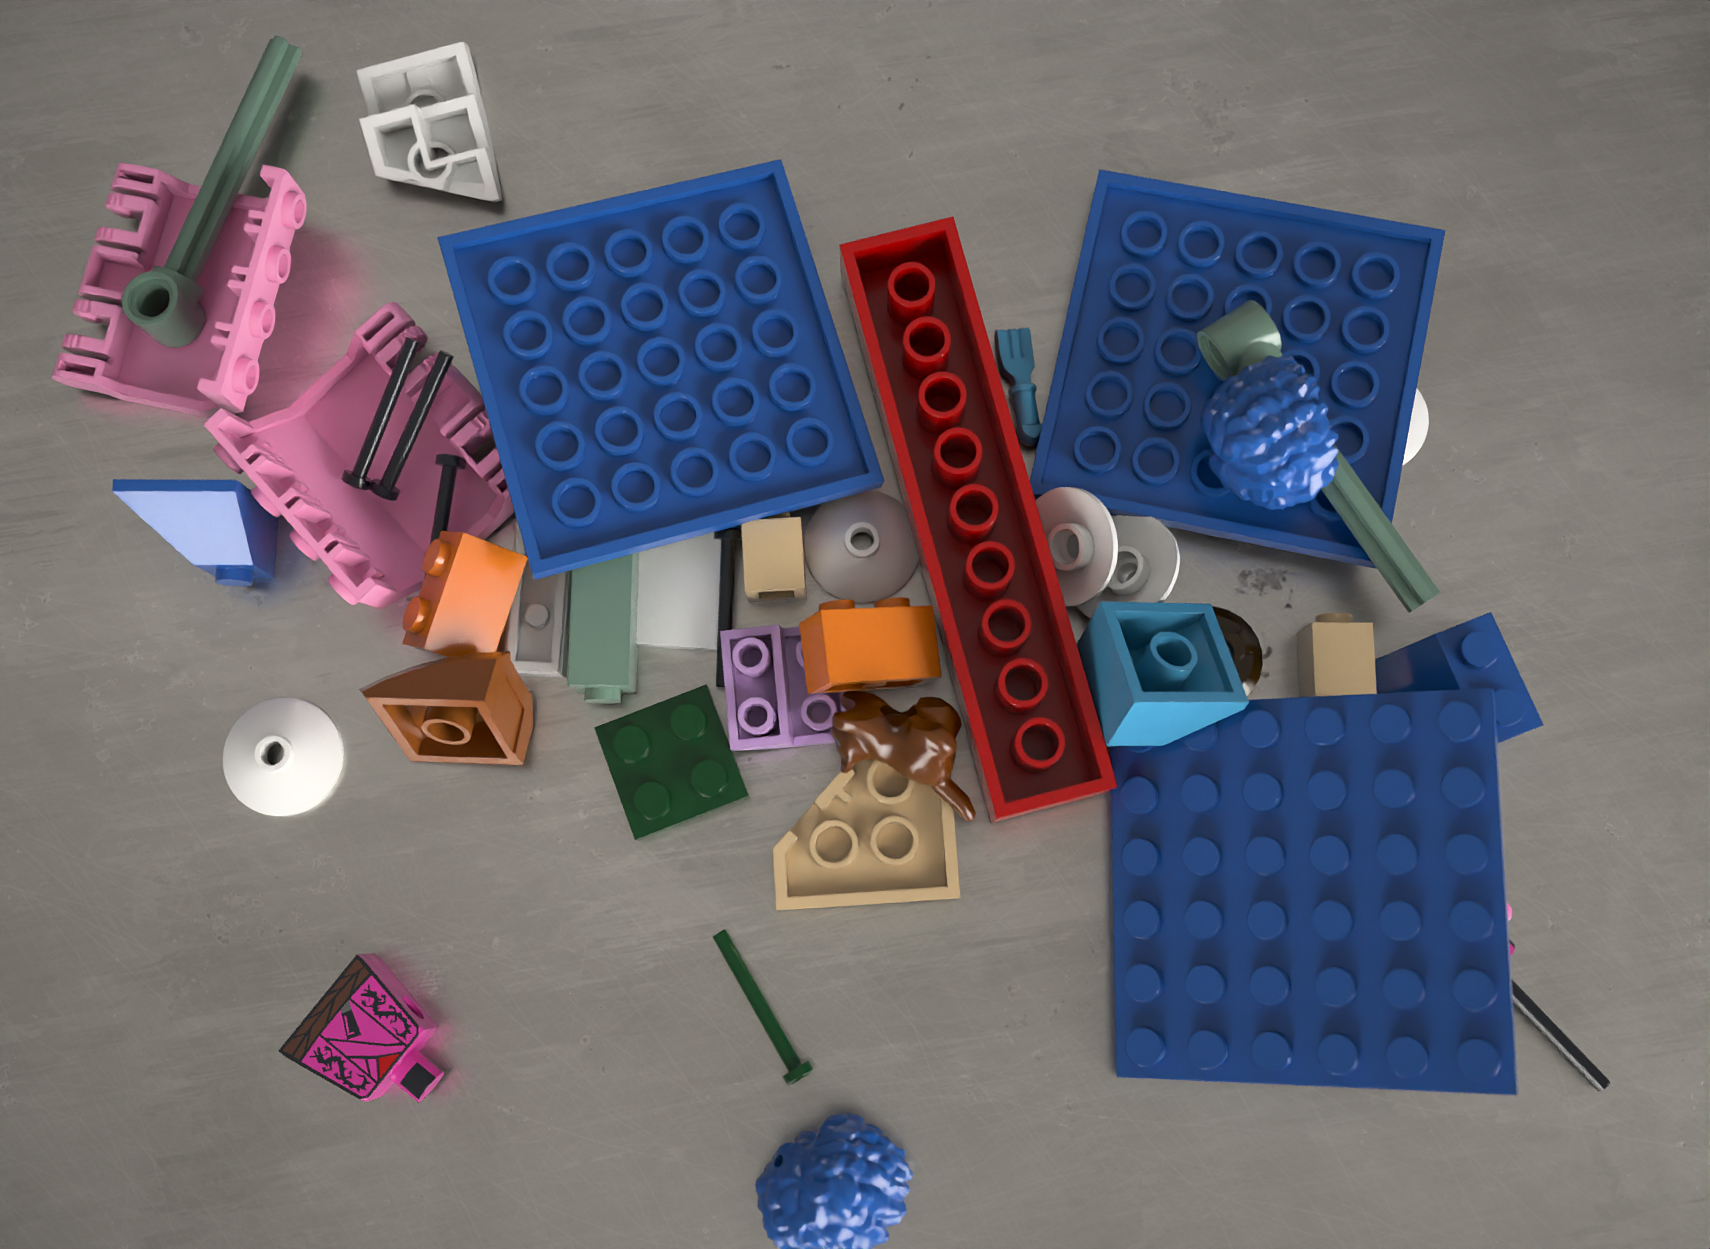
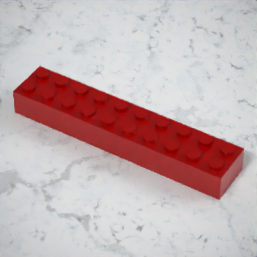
[839,216,1118,823]

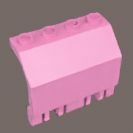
[52,163,307,418]
[203,302,514,609]

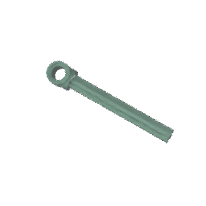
[122,36,302,348]
[1197,300,1441,613]

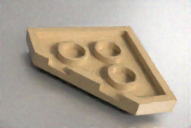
[773,759,960,911]

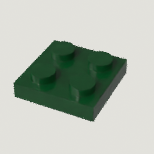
[594,684,750,841]

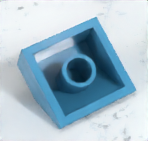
[1077,601,1249,746]

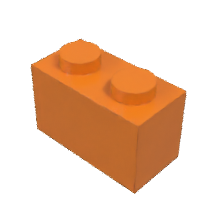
[402,531,528,658]
[799,597,942,694]

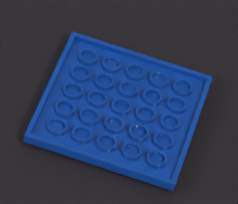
[437,159,885,580]
[1030,169,1445,569]
[1110,688,1518,1096]

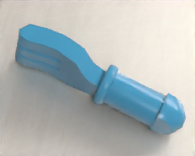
[994,327,1042,446]

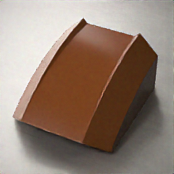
[359,651,534,765]

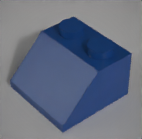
[1375,612,1544,744]

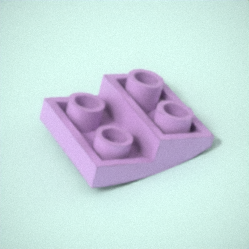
[720,624,846,751]

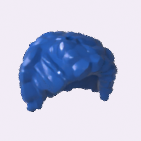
[1202,355,1339,510]
[755,1112,913,1249]

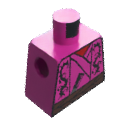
[278,953,444,1103]

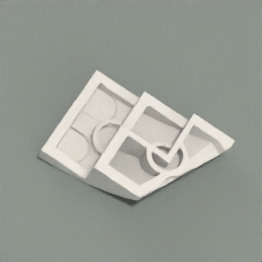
[356,41,502,202]

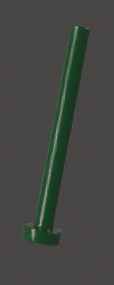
[713,929,813,1085]

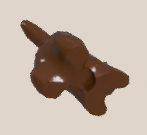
[830,691,976,822]

